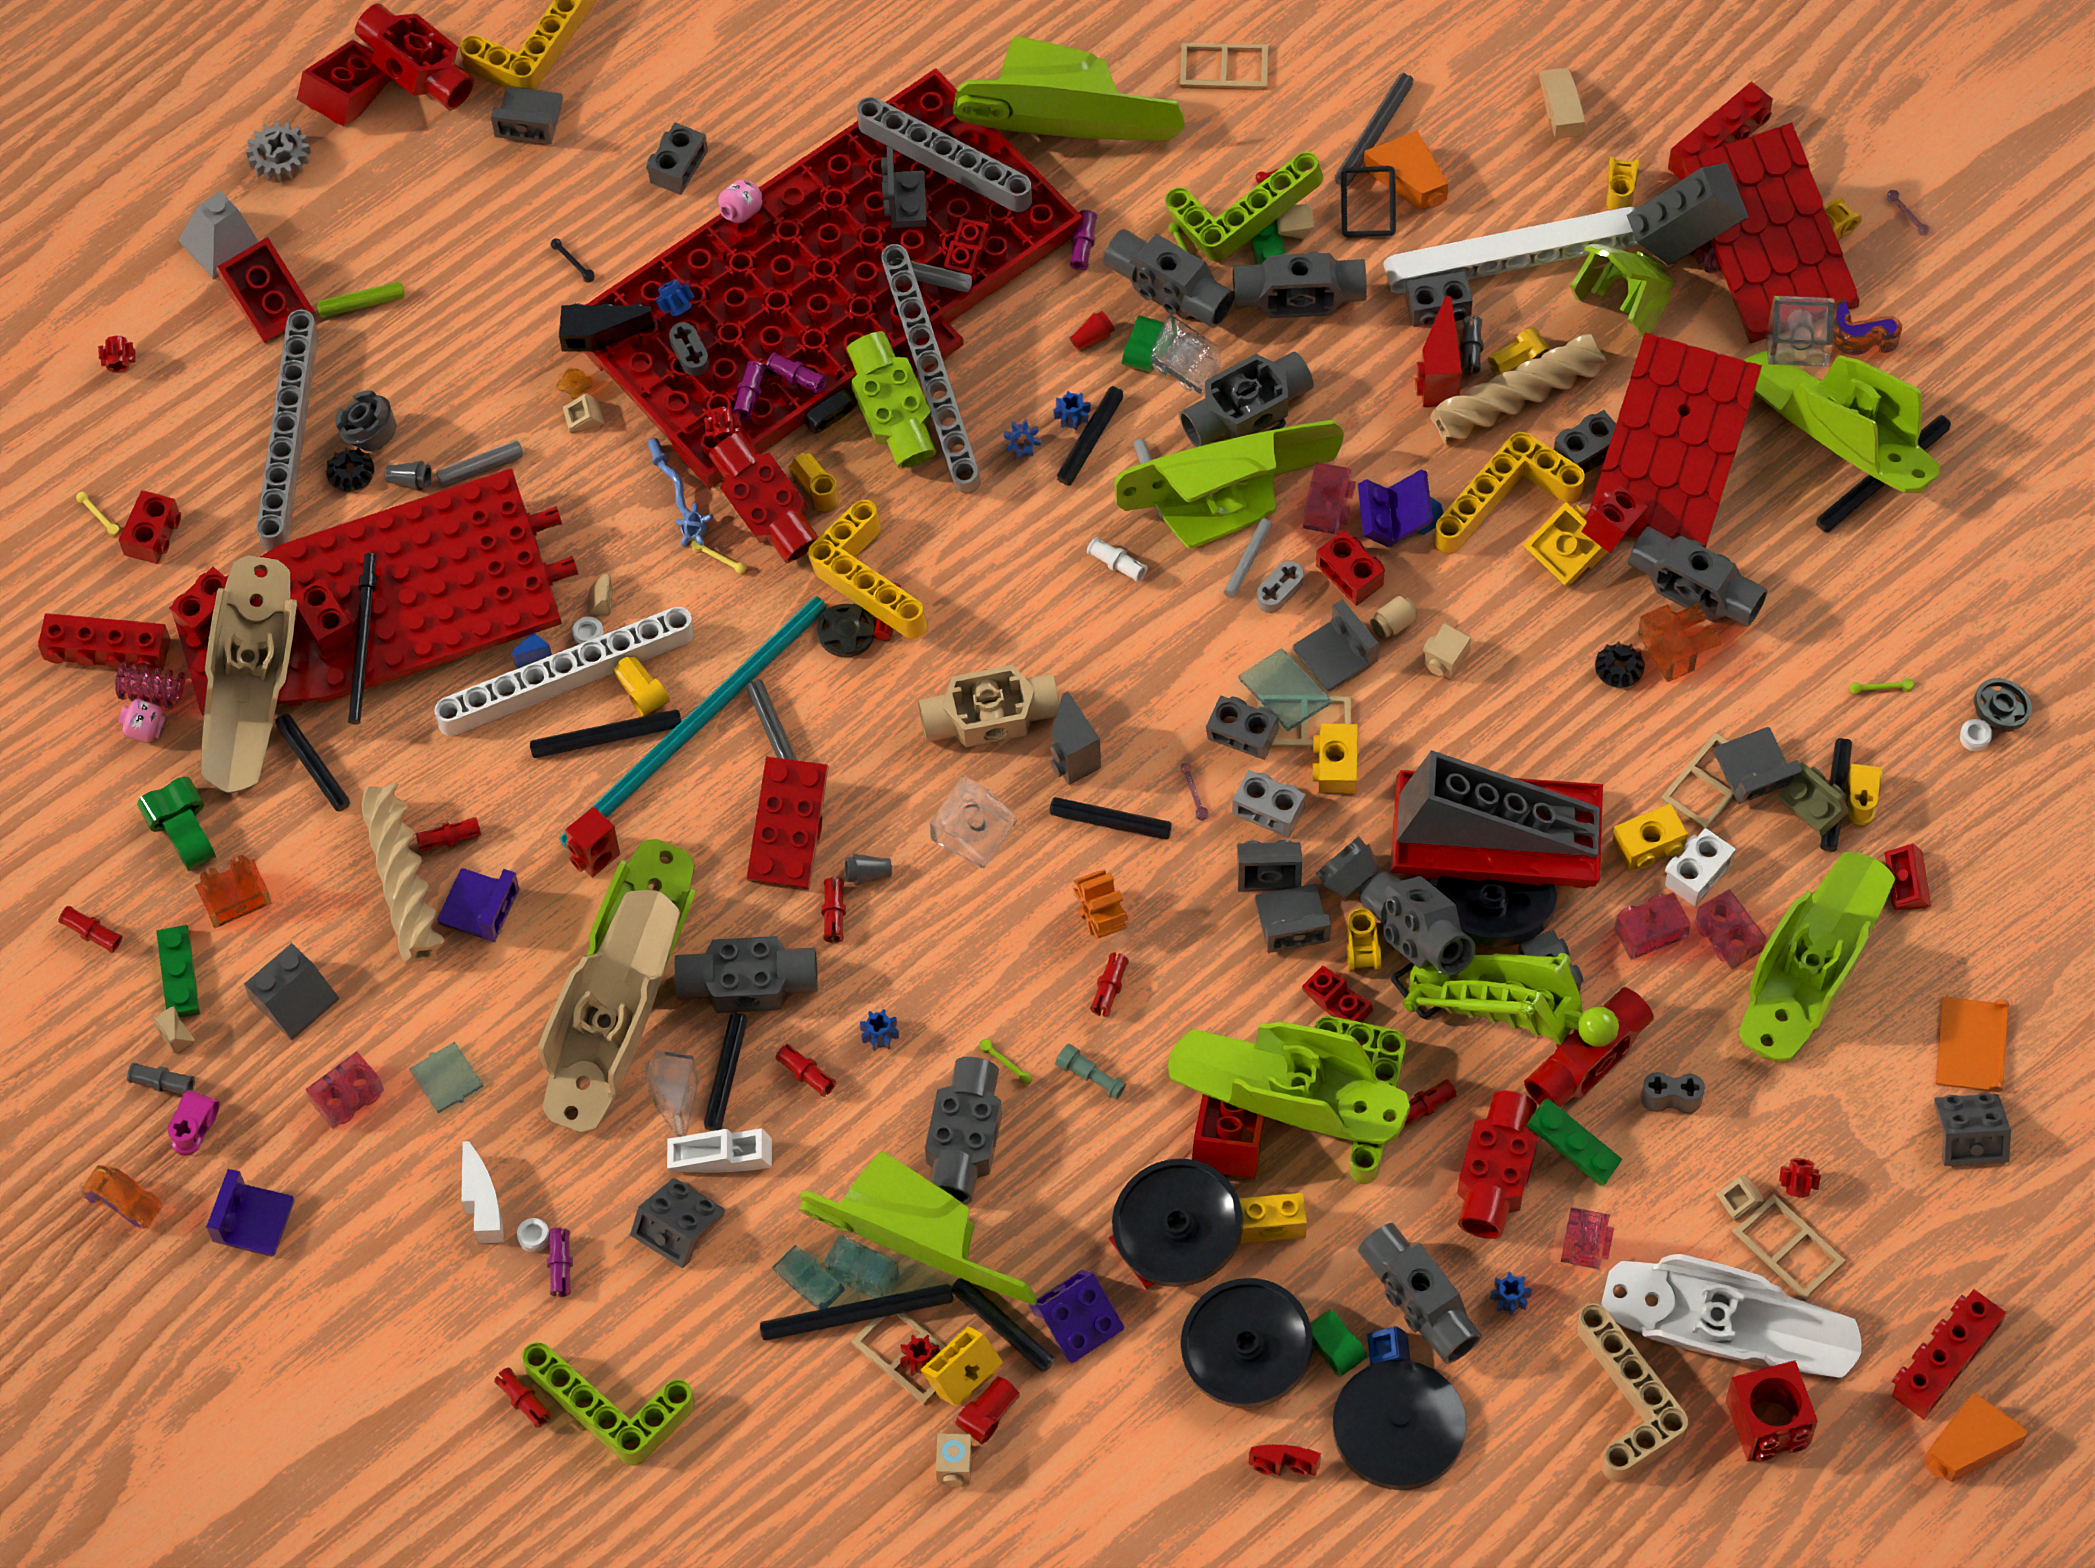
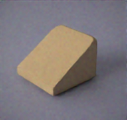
[1276,204,1314,239]
[563,393,605,433]
[587,574,613,615]
[1716,1175,1766,1220]

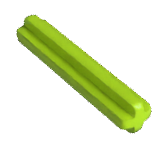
[317,281,404,318]

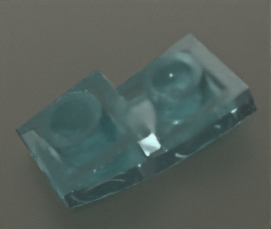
[772,1245,845,1310]

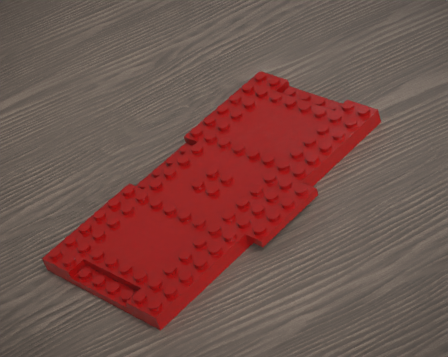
[584,68,1083,489]

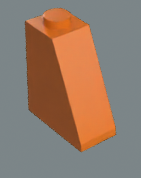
[1364,130,1448,210]
[1923,1392,2029,1482]

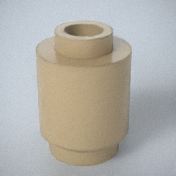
[1370,596,1417,639]

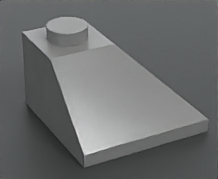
[178,191,259,279]

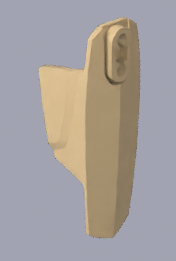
[201,555,297,794]
[538,890,681,1133]

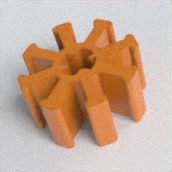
[1073,869,1128,940]

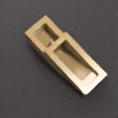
[1538,68,1585,139]

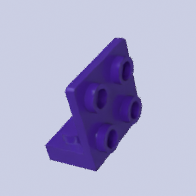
[1358,469,1433,548]
[437,868,520,942]
[206,1169,294,1256]
[1028,1270,1124,1363]

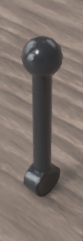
[550,238,594,283]

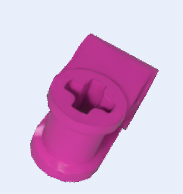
[168,1090,220,1156]

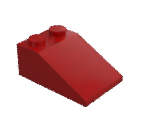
[297,39,392,127]
[216,237,315,343]
[1415,296,1462,407]
[1192,1094,1265,1178]

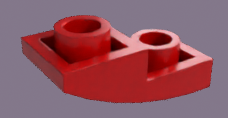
[943,217,990,276]
[1302,965,1373,1023]
[1249,1444,1321,1476]

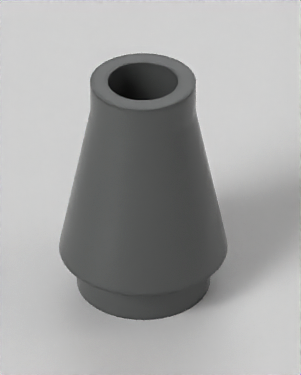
[385,461,432,491]
[845,854,892,885]

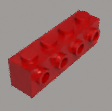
[1668,81,1773,180]
[38,613,170,672]
[1892,1289,2006,1420]

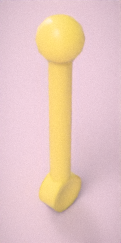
[76,492,120,537]
[691,540,746,574]

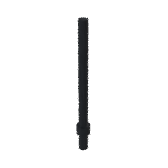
[348,553,378,725]

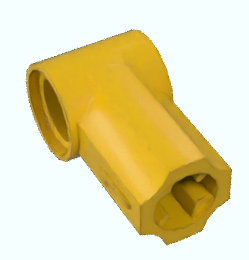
[1488,328,1551,376]
[788,453,839,512]
[613,656,670,717]

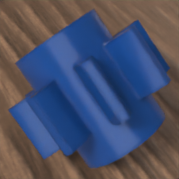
[655,279,695,317]
[1053,391,1091,430]
[1004,419,1041,458]
[859,1009,899,1051]
[1490,1272,1532,1316]

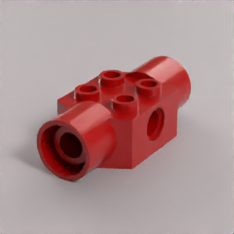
[355,3,474,110]
[709,431,819,563]
[1524,987,1654,1108]
[1457,1091,1538,1239]

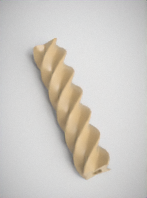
[1430,334,1606,445]
[362,783,444,964]

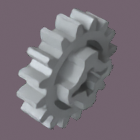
[246,122,311,182]

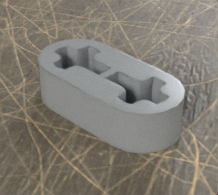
[1256,561,1304,613]

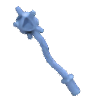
[647,438,713,547]

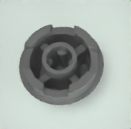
[335,391,396,451]
[1316,836,1379,898]

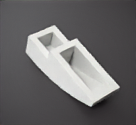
[667,1128,772,1173]
[461,1141,504,1244]

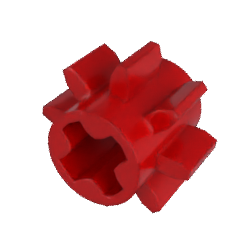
[98,335,136,373]
[704,407,742,444]
[1779,1158,1821,1198]
[900,1335,940,1376]

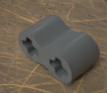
[1641,1072,1705,1114]

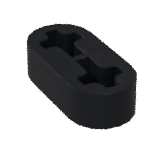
[803,389,858,434]

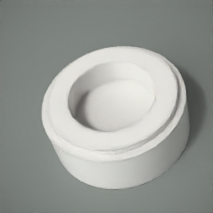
[572,616,604,645]
[1960,719,1992,752]
[517,1218,550,1253]

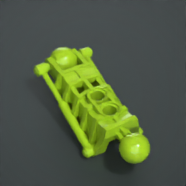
[1402,953,1619,1047]

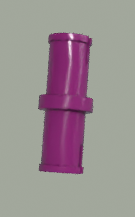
[1069,210,1097,270]
[766,352,827,394]
[732,361,766,421]
[547,1228,573,1297]

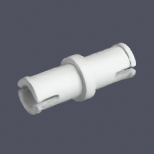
[1087,537,1148,583]

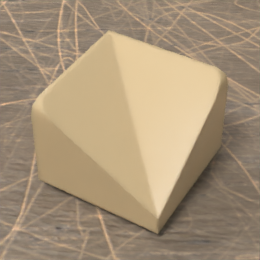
[154,1006,195,1054]

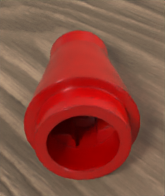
[1069,311,1115,352]

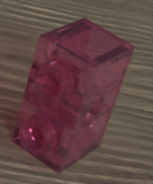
[1303,462,1356,535]
[1614,892,1691,960]

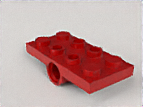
[746,756,829,889]

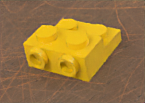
[1523,502,1608,588]

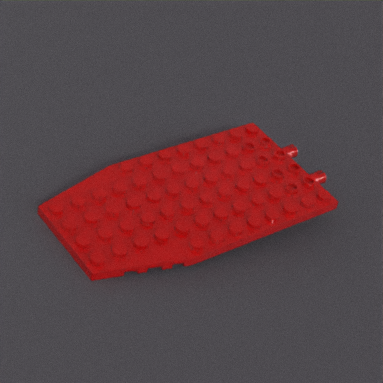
[174,468,579,716]

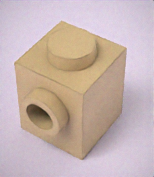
[1423,623,1471,680]

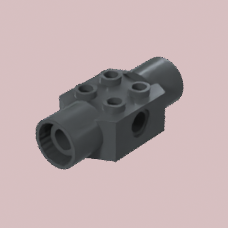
[1103,229,1234,328]
[1233,252,1367,318]
[1179,352,1314,447]
[1628,526,1768,627]
[1360,871,1475,975]
[674,936,818,1013]
[925,1057,1002,1205]
[1358,1223,1482,1364]

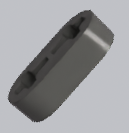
[669,322,709,376]

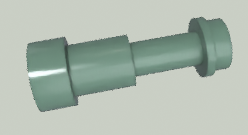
[1055,1043,1126,1099]

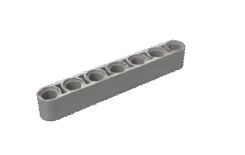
[857,97,1032,212]

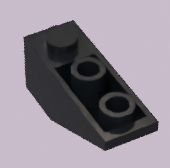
[559,303,654,352]

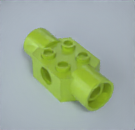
[846,331,937,469]

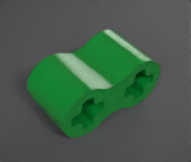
[1122,315,1168,373]
[137,777,204,832]
[162,809,216,871]
[1310,1309,1367,1377]

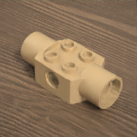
[918,665,1059,748]

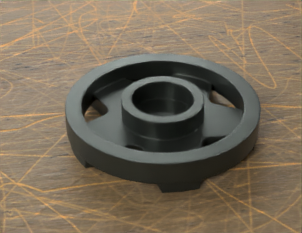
[817,604,875,657]
[1974,678,2032,732]

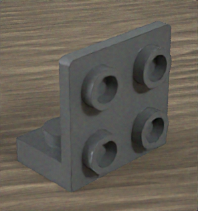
[491,87,563,144]
[881,146,927,228]
[1293,599,1379,692]
[1713,727,1802,805]
[1255,884,1331,953]
[1934,1093,2011,1166]
[630,1178,725,1268]

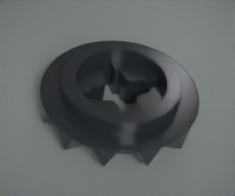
[326,447,374,491]
[1595,641,1645,688]

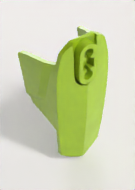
[1569,244,1675,340]

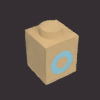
[936,1433,972,1487]

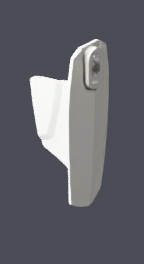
[1601,1254,1861,1379]

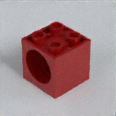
[1726,1360,1818,1462]

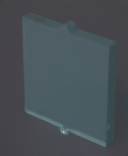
[409,1042,484,1113]

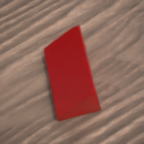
[1884,843,1931,910]

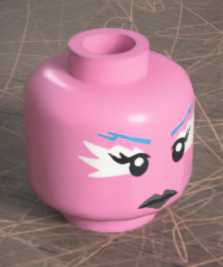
[718,180,762,224]
[118,699,167,744]

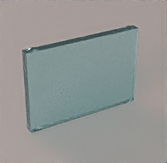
[1238,648,1331,731]

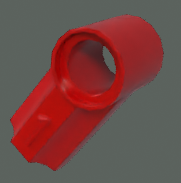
[955,1376,1020,1445]

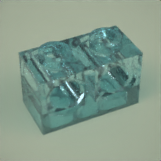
[824,1234,899,1298]

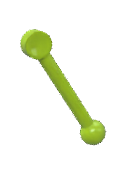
[1168,223,1188,252]
[1850,678,1914,694]
[979,1039,1032,1085]

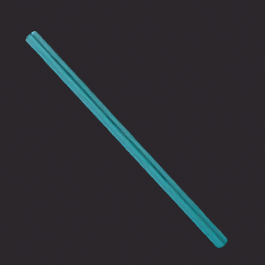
[559,596,826,850]

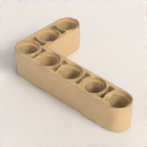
[1577,1303,1688,1482]

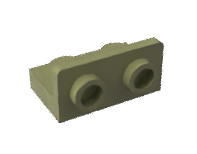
[1778,762,1849,837]

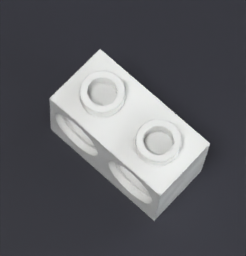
[1665,828,1736,907]

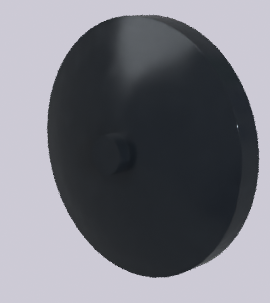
[1430,876,1557,946]
[1112,1159,1244,1287]
[1181,1278,1314,1408]
[1333,1360,1466,1490]

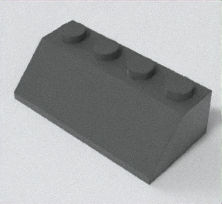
[1626,163,1749,265]

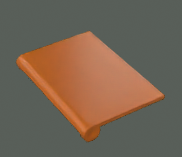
[1936,997,2009,1092]

